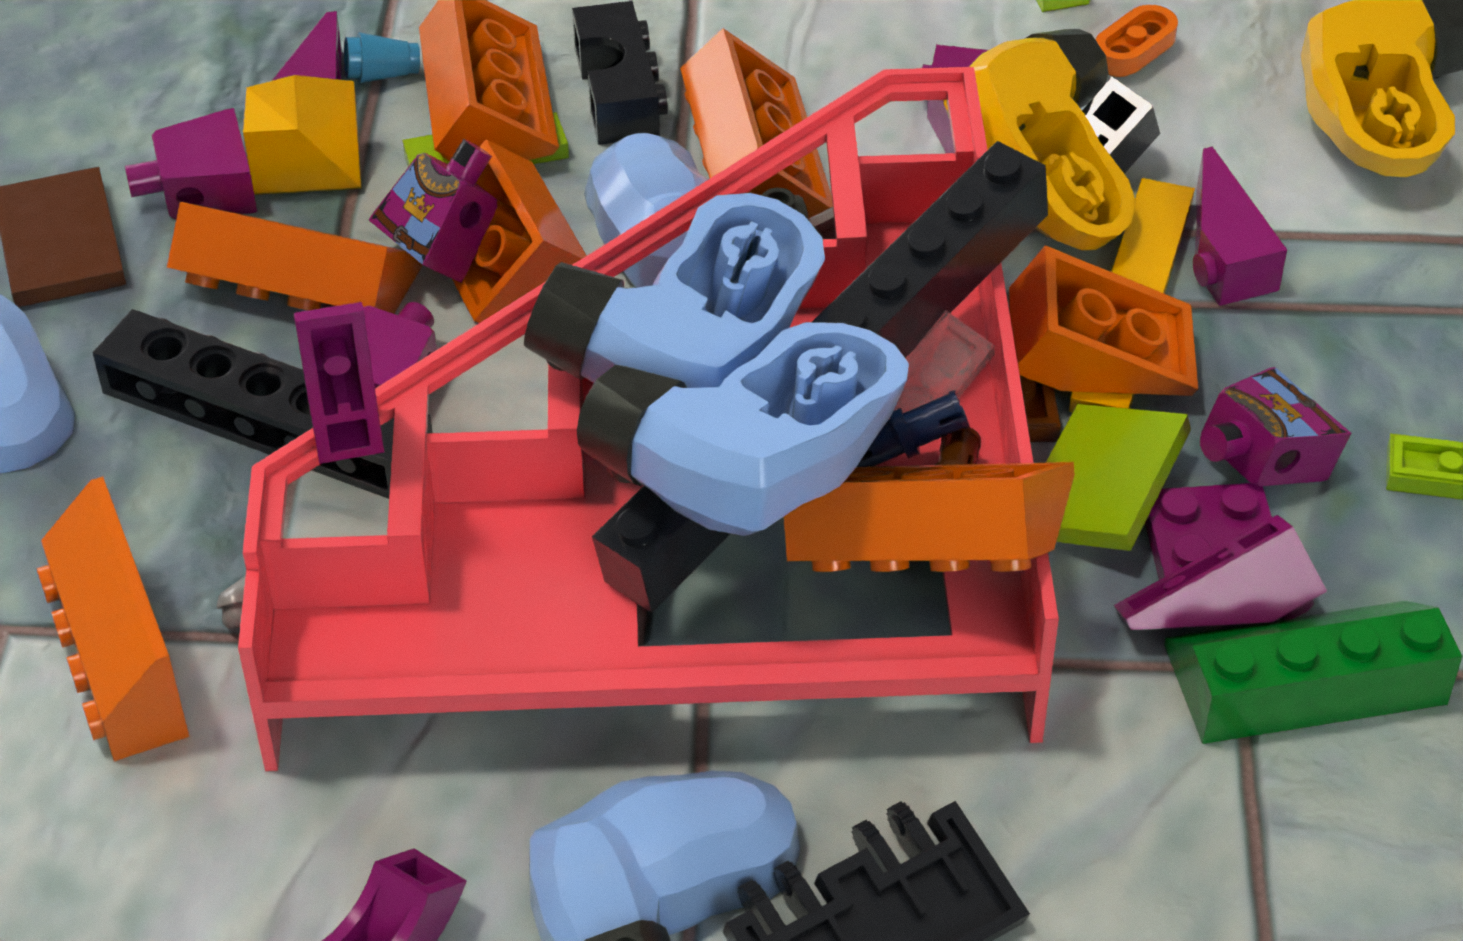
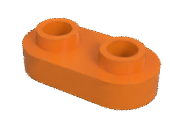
[1095,5,1178,77]

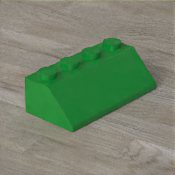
[1164,601,1463,744]

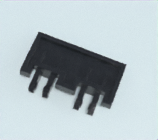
[723,800,1030,941]

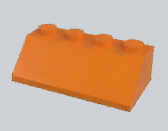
[419,0,559,161]
[680,28,833,218]
[167,202,423,314]
[783,462,1075,572]
[36,476,190,761]

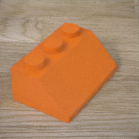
[452,139,587,323]

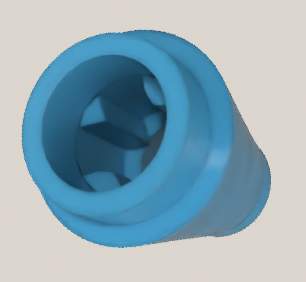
[344,32,420,84]

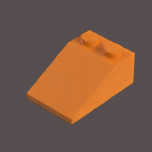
[1009,245,1198,396]

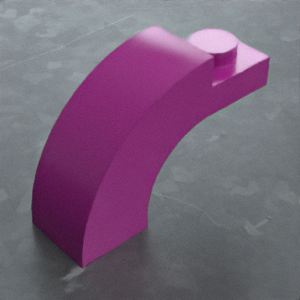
[322,848,467,941]

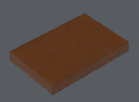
[0,166,127,307]

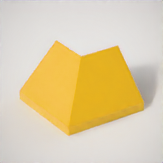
[243,75,362,195]

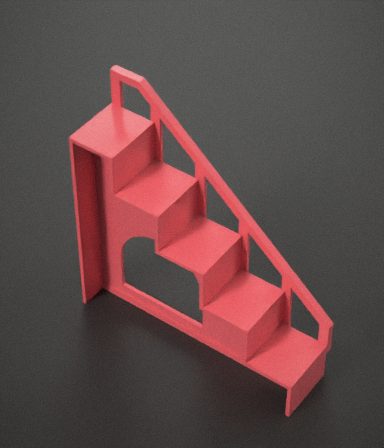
[238,67,1059,771]

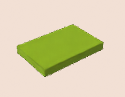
[1046,404,1191,551]

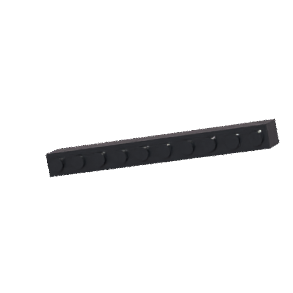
[592,141,1048,613]

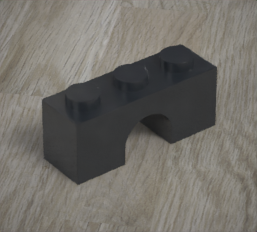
[572,1,668,145]

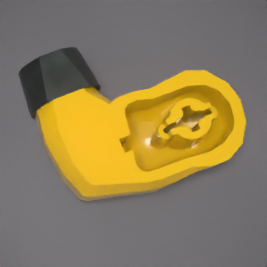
[1301,0,1463,177]
[943,29,1136,251]

